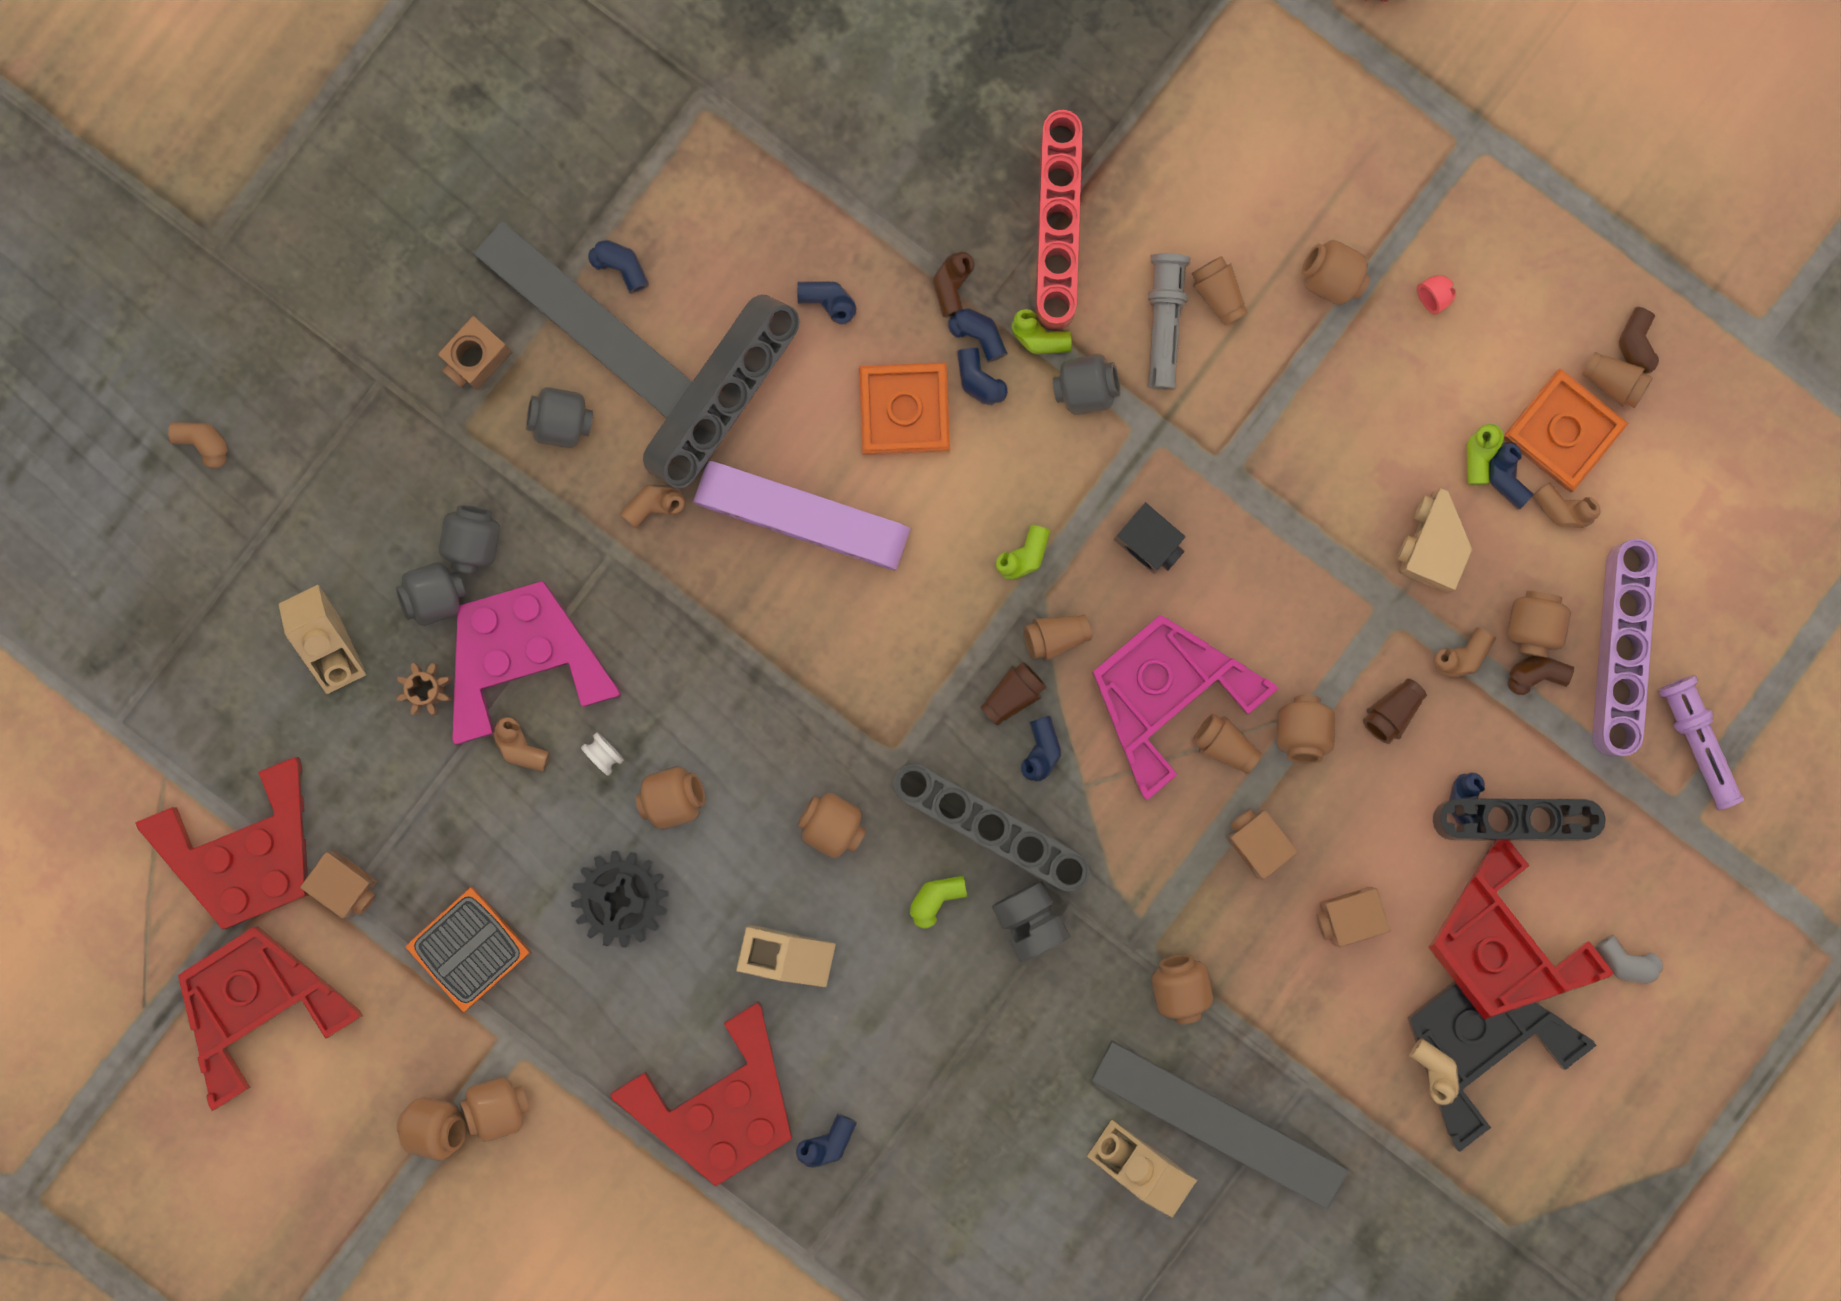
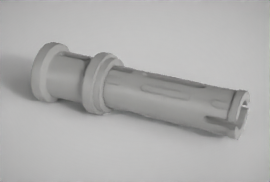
[1148,253,1190,390]

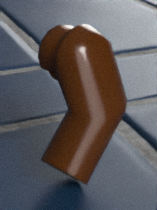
[933,252,974,318]
[1619,307,1659,374]
[1507,656,1574,695]

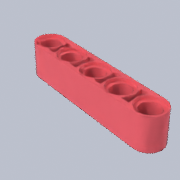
[1035,110,1082,331]

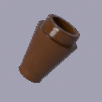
[980,662,1047,726]
[1363,678,1427,744]

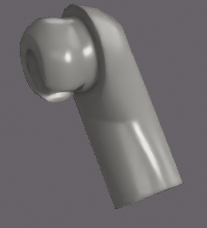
[1595,935,1663,984]

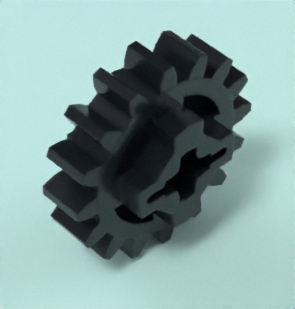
[571,850,669,947]

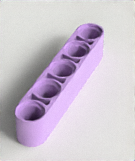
[693,461,911,571]
[1593,539,1658,757]

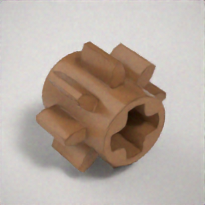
[397,663,452,715]

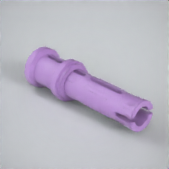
[1658,675,1744,810]

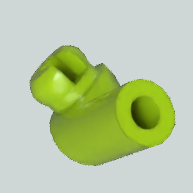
[1011,309,1072,354]
[1467,424,1504,486]
[995,525,1051,580]
[910,875,967,929]

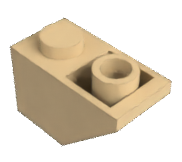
[1397,488,1472,593]
[279,585,366,694]
[736,924,836,987]
[1087,1120,1197,1217]

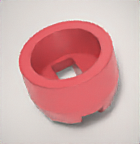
[1417,275,1456,314]

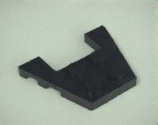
[1407,981,1597,1152]

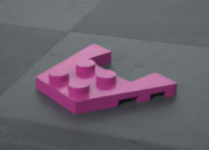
[452,581,621,745]
[1092,615,1279,800]

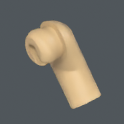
[1409,1038,1459,1105]

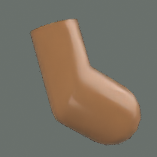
[619,485,686,529]
[1434,628,1496,678]
[493,717,550,772]

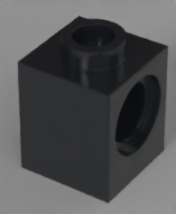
[1114,502,1186,574]

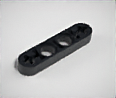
[1432,798,1606,841]

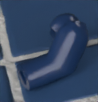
[588,240,649,294]
[797,281,857,325]
[948,308,1008,362]
[957,348,1008,405]
[1489,443,1534,510]
[1021,716,1061,781]
[1449,772,1485,833]
[796,1113,857,1167]

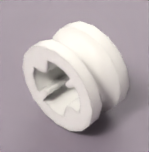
[581,732,624,776]

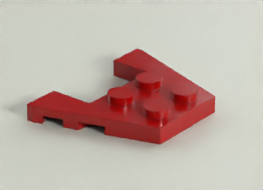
[135,757,309,929]
[1428,841,1614,1020]
[178,926,363,1111]
[610,1001,792,1186]

